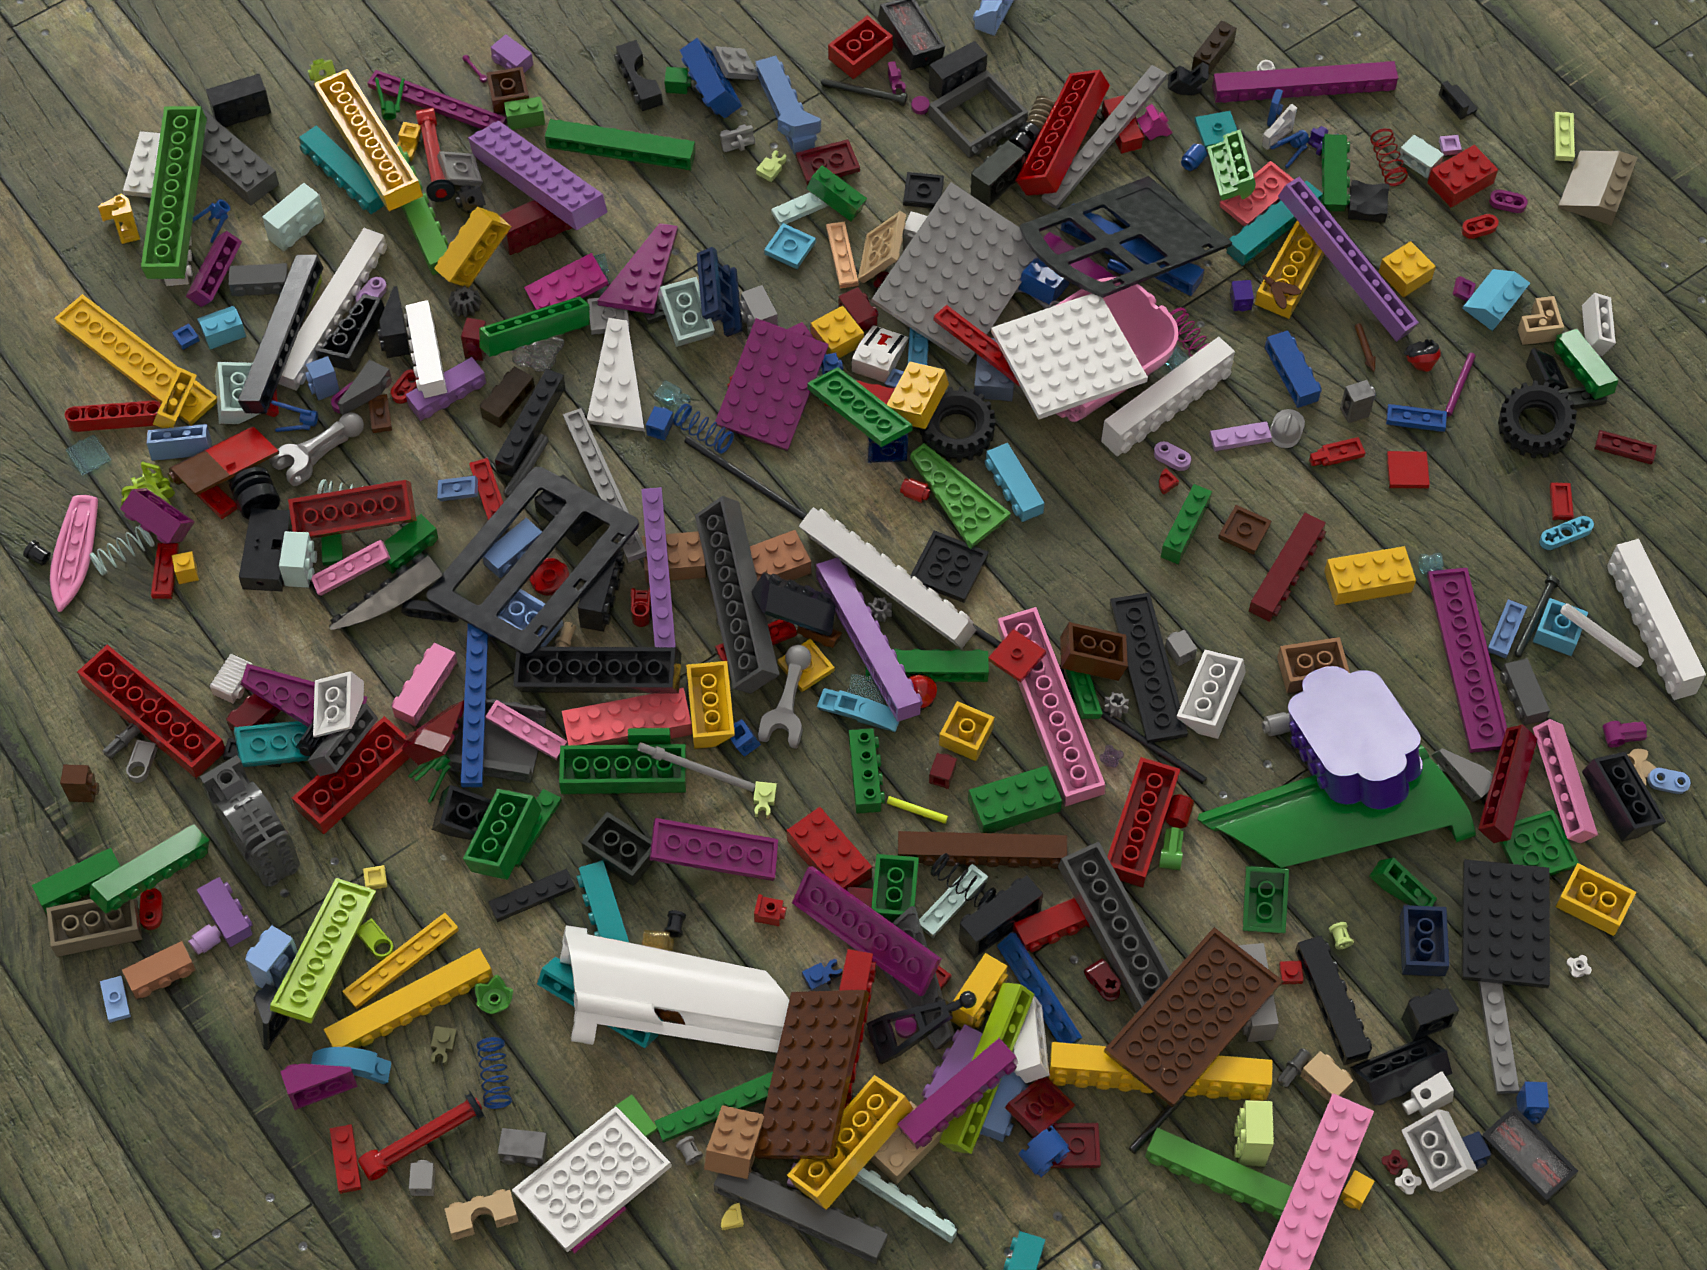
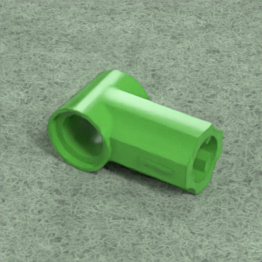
[1159,827,1184,871]

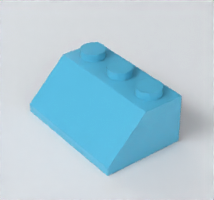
[1462,269,1530,331]

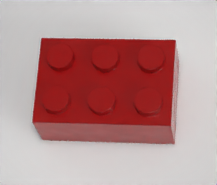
[828,15,893,79]
[1427,145,1498,208]

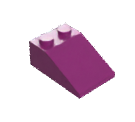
[280,1063,358,1110]

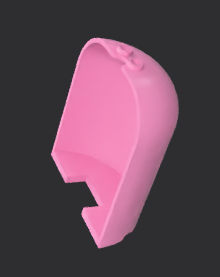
[1055,277,1178,422]

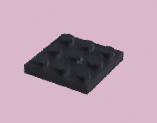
[910,530,989,603]

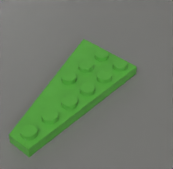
[910,443,1011,549]

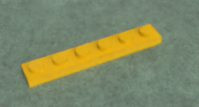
[342,913,459,1010]

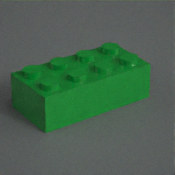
[968,765,1062,833]
[463,788,542,880]

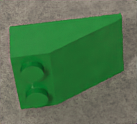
[1243,866,1289,933]

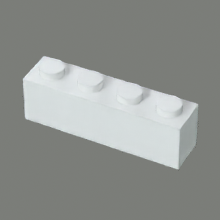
[1012,996,1050,1083]

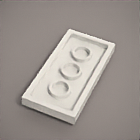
[123,131,160,198]

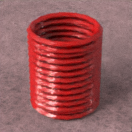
[1165,794,1194,828]

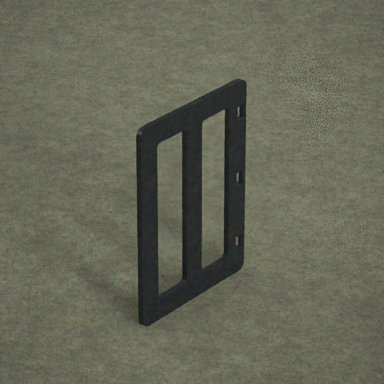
[427,467,639,656]

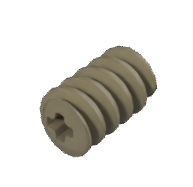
[1026,95,1055,131]

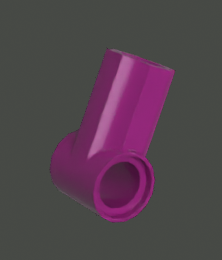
[1602,721,1647,748]

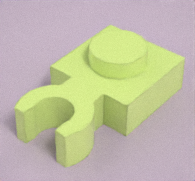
[756,150,786,182]
[753,781,777,818]

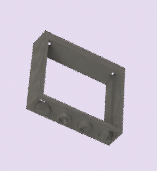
[929,70,1028,158]

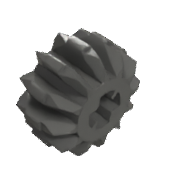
[448,285,482,318]

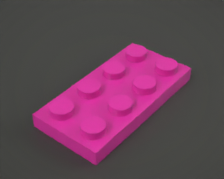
[524,253,609,310]

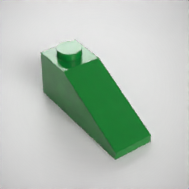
[1369,857,1437,906]

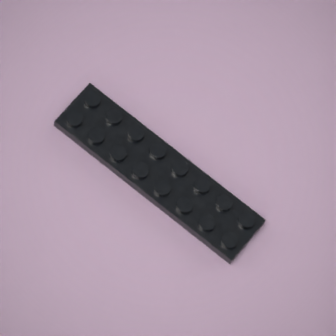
[1110,592,1188,744]

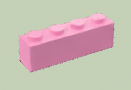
[392,643,457,726]

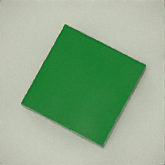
[628,728,671,745]

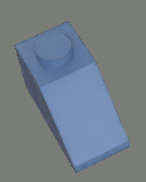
[778,104,821,138]

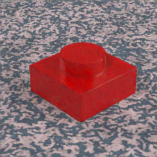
[1279,961,1303,985]

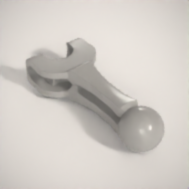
[269,412,364,486]
[758,645,811,749]

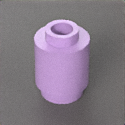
[188,924,222,955]

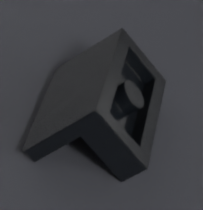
[1439,80,1478,120]

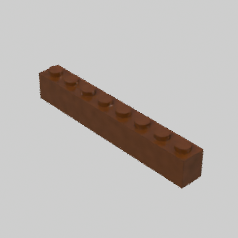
[898,831,1067,869]

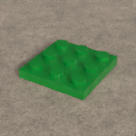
[1500,810,1580,876]

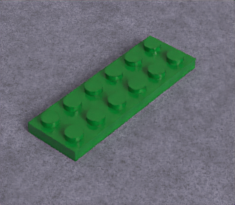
[807,367,912,447]

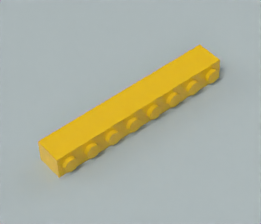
[324,948,493,1048]

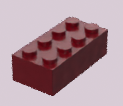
[499,200,573,255]

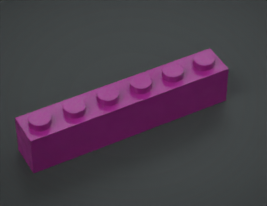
[898,1038,1018,1149]

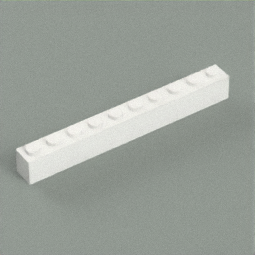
[278,228,387,391]

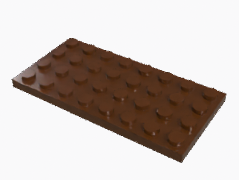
[1104,927,1283,1108]
[755,990,869,1159]

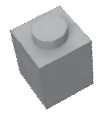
[1165,630,1197,666]
[409,1160,436,1196]

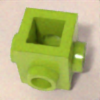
[308,58,336,83]

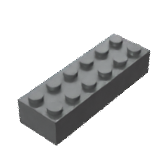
[201,110,279,206]

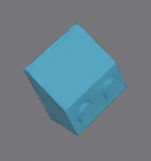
[197,306,246,349]

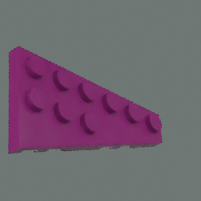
[241,664,367,727]

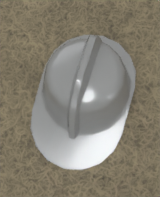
[1270,409,1305,448]

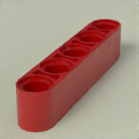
[64,400,161,432]

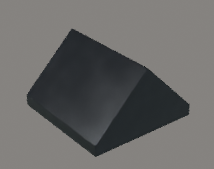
[1526,348,1569,390]

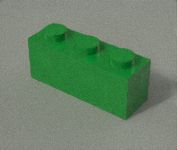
[806,165,867,222]
[382,514,439,574]

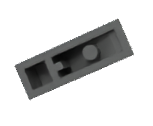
[338,360,392,415]

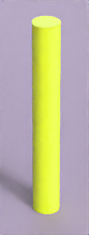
[887,796,948,824]

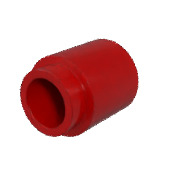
[900,478,931,503]

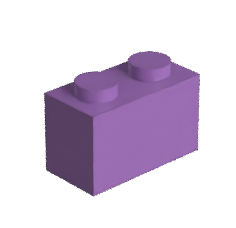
[490,34,533,73]

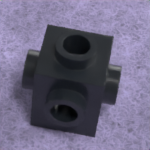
[455,184,486,213]

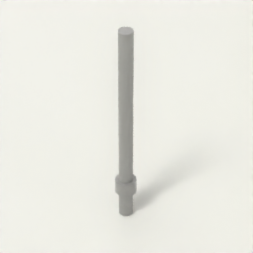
[637,742,755,792]

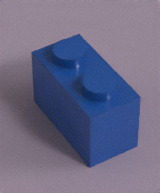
[1516,1082,1549,1125]

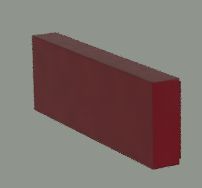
[1594,430,1657,465]

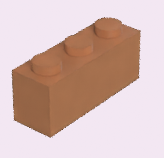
[122,941,196,999]

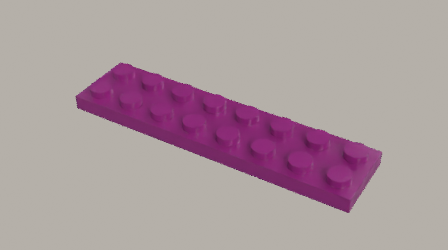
[792,866,942,996]

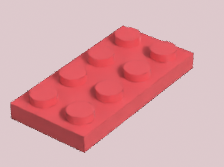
[1219,161,1294,226]

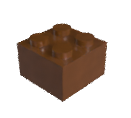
[486,67,529,114]

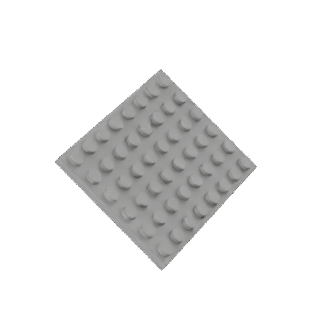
[871,182,1038,365]

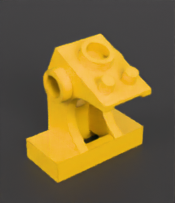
[98,193,140,244]

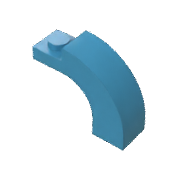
[311,1047,391,1084]

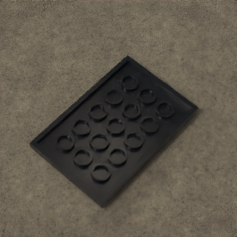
[1462,859,1550,988]

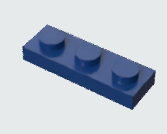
[1386,404,1447,432]

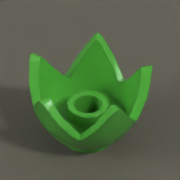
[475,975,513,1014]

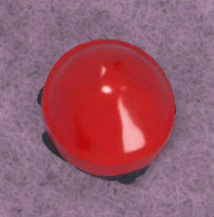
[1404,339,1441,372]
[908,675,937,711]

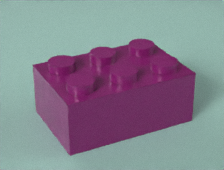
[120,488,195,544]

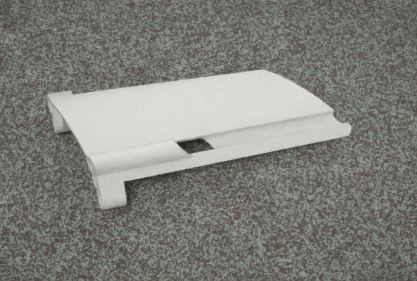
[560,925,789,1053]

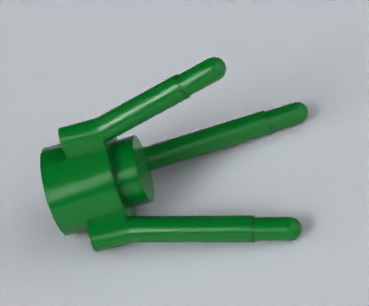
[375,78,405,120]
[408,755,451,803]

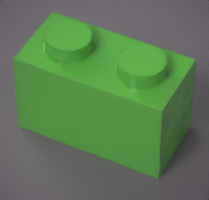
[504,96,545,130]

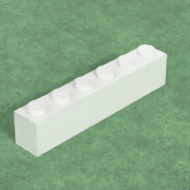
[404,300,447,398]

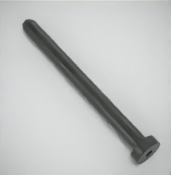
[821,79,907,106]
[1514,576,1560,658]

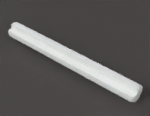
[1560,604,1644,667]

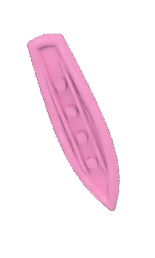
[50,495,98,612]

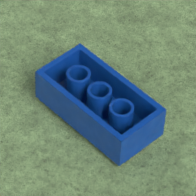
[680,38,742,118]

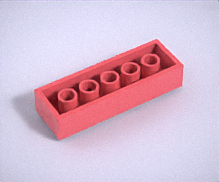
[562,688,693,745]

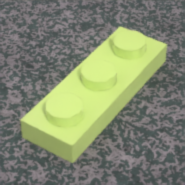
[1554,112,1575,161]

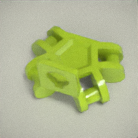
[121,462,175,505]

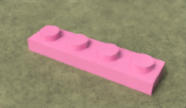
[311,540,391,596]
[485,700,567,761]

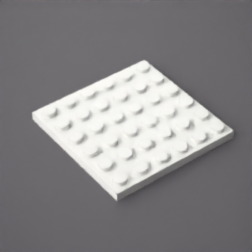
[991,293,1148,419]

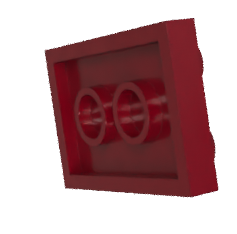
[796,139,860,186]
[1005,1077,1075,1137]
[1032,1123,1101,1168]

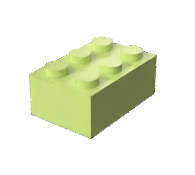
[1234,1100,1274,1167]

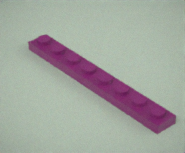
[367,70,507,130]

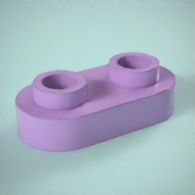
[356,277,387,303]
[1154,442,1191,471]

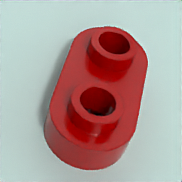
[1461,214,1499,239]
[390,369,419,404]
[139,888,163,930]

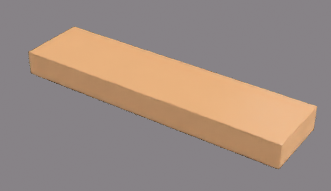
[826,222,858,289]

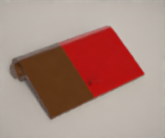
[167,426,279,496]

